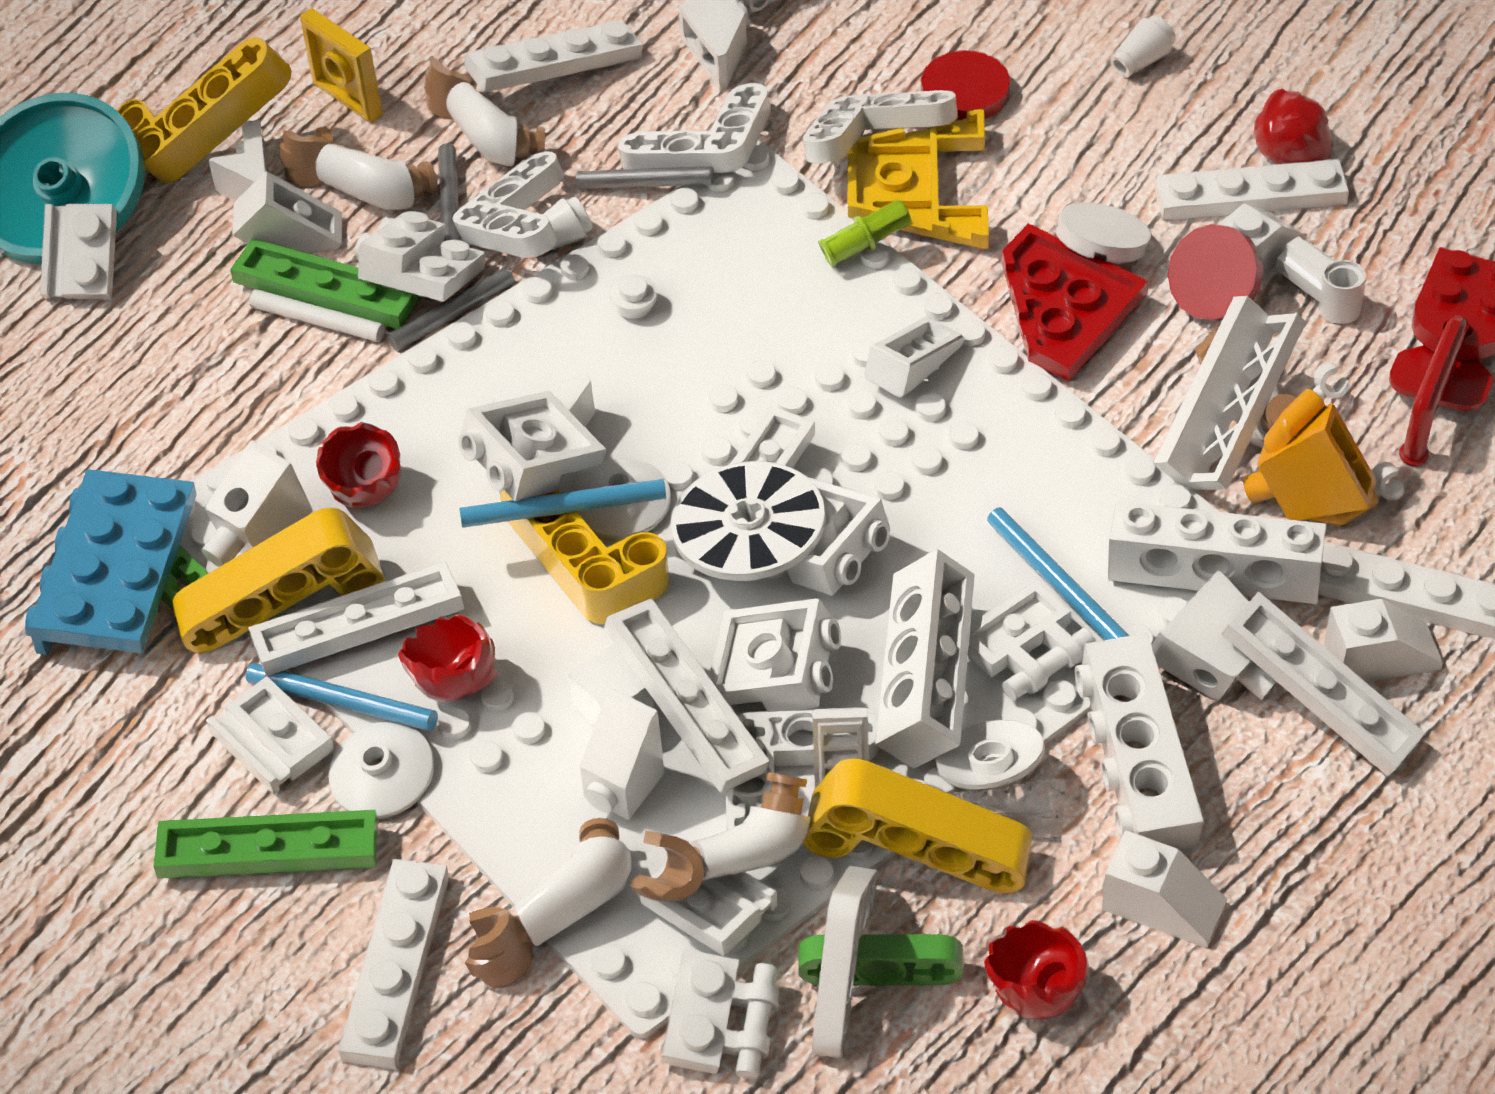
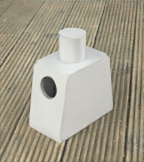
[201,440,313,567]
[1152,570,1278,700]

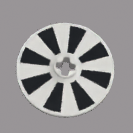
[671,461,826,581]

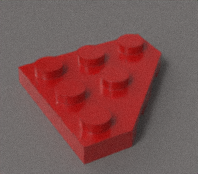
[1002,223,1149,381]

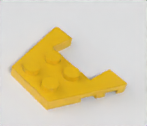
[847,109,989,249]

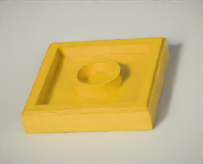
[300,8,383,123]

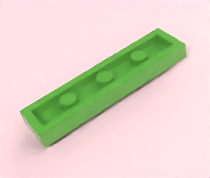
[230,238,421,329]
[153,809,378,879]

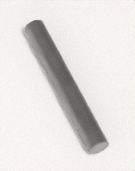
[438,143,460,241]
[576,166,714,189]
[387,268,515,351]

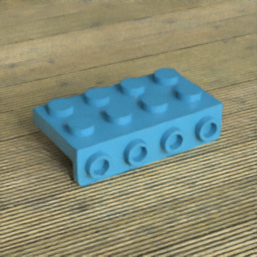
[25,469,197,655]

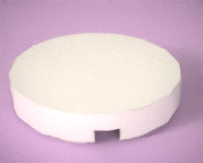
[1056,202,1151,264]

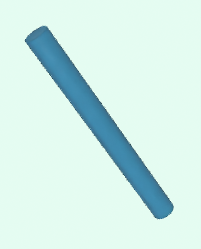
[459,478,666,528]
[987,507,1130,640]
[246,663,438,731]

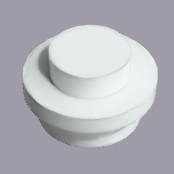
[609,274,657,319]

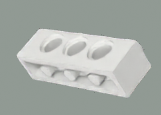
[1108,501,1326,604]
[875,549,975,769]
[1075,633,1204,850]

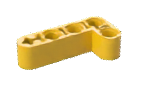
[117,37,292,184]
[499,488,670,624]
[173,507,385,653]
[803,758,1032,893]

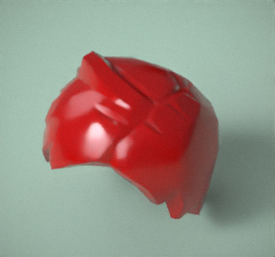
[1254,89,1333,165]
[316,422,402,509]
[398,614,498,703]
[984,920,1089,1020]

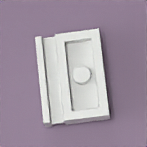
[40,204,117,299]
[206,677,335,795]
[639,839,778,957]

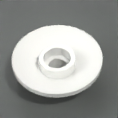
[571,459,671,539]
[936,720,1045,789]
[329,721,434,819]

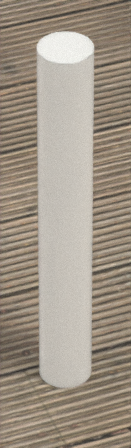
[249,289,385,342]

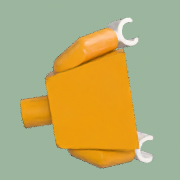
[1243,363,1404,526]

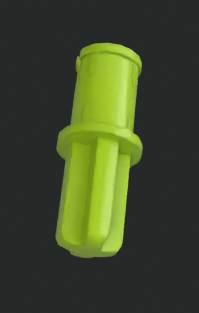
[818,200,912,267]

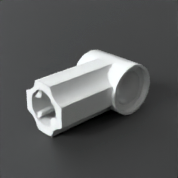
[1276,236,1366,324]

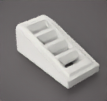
[864,316,965,397]
[812,708,869,788]

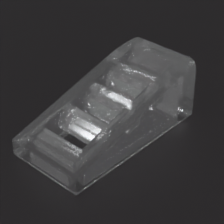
[953,779,1066,843]

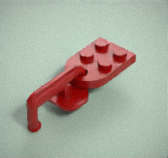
[1389,247,1495,467]

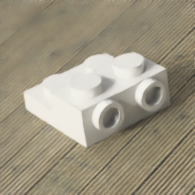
[355,211,486,302]
[459,390,606,501]
[788,477,890,596]
[709,598,841,712]

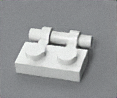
[968,580,1096,700]
[660,949,780,1079]

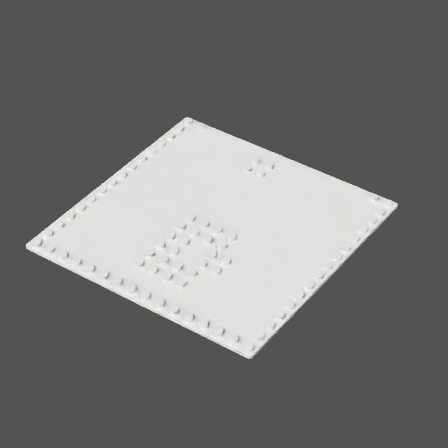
[180,142,1247,1039]

